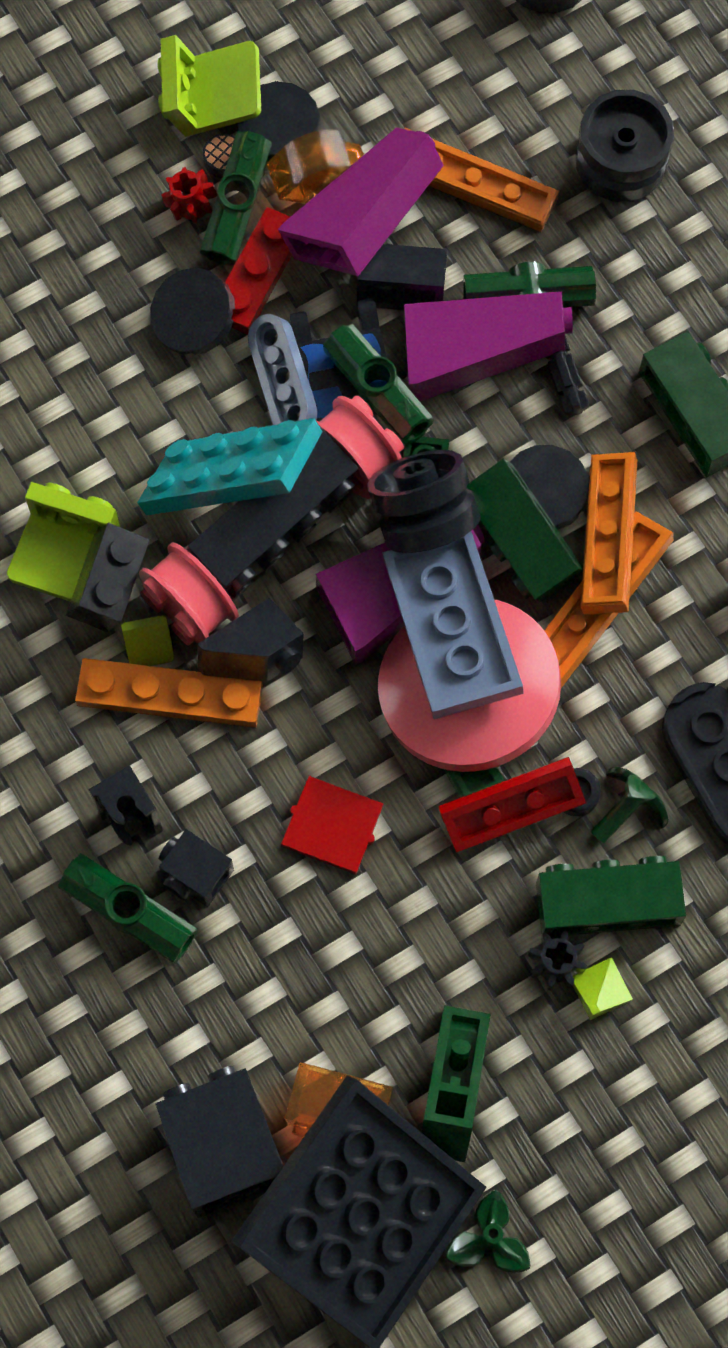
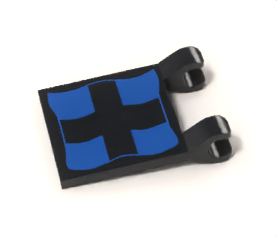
[290,298,387,422]

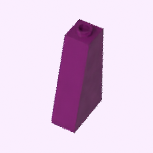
[278,127,444,276]
[404,291,573,401]
[316,524,484,665]

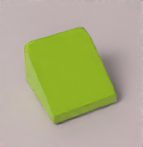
[121,615,174,666]

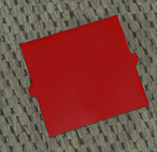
[281,776,384,875]

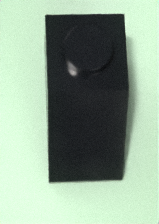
[197,598,304,682]

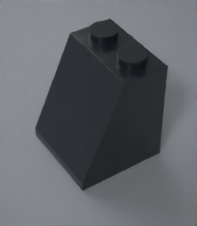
[155,1066,283,1218]

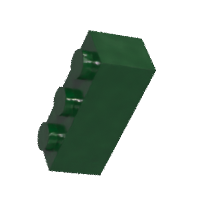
[638,331,728,478]
[466,458,583,603]
[536,856,686,937]

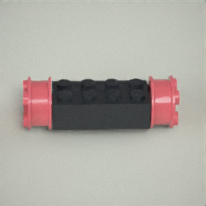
[139,396,404,646]

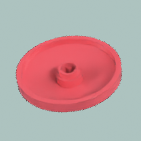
[378,599,561,772]

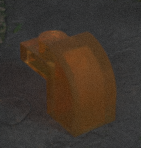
[267,129,364,203]

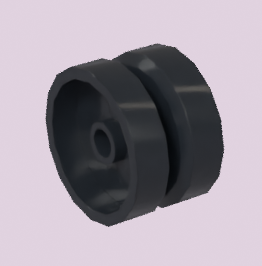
[575,90,674,202]
[367,450,481,553]

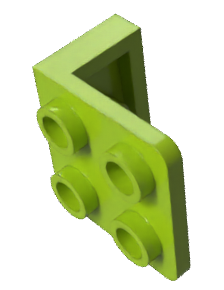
[157,35,261,137]
[7,482,120,602]

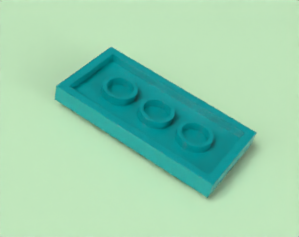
[137,418,323,516]

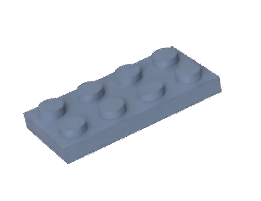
[382,531,524,719]

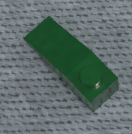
[421,1005,491,1163]

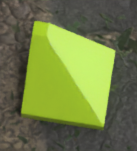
[572,957,633,1020]

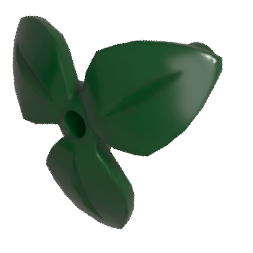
[590,767,669,844]
[446,1190,531,1273]

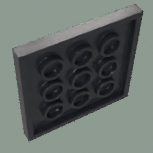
[231,1075,487,1348]

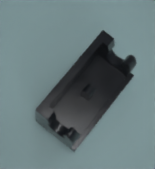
[357,244,447,310]
[89,765,163,845]

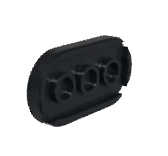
[662,682,728,845]

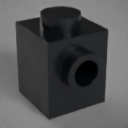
[158,829,234,908]

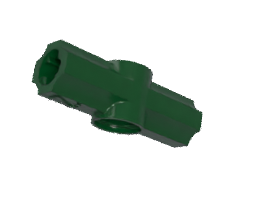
[200,131,272,265]
[463,262,596,308]
[323,324,433,445]
[58,853,198,964]

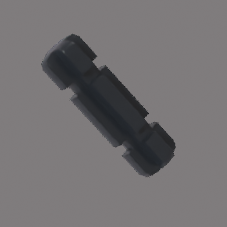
[546,336,589,415]

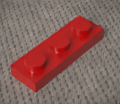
[225,207,292,335]
[439,757,586,853]

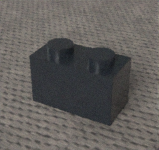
[66,523,150,632]

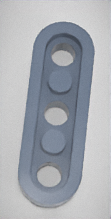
[248,314,317,425]

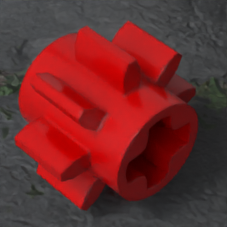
[161,167,217,223]

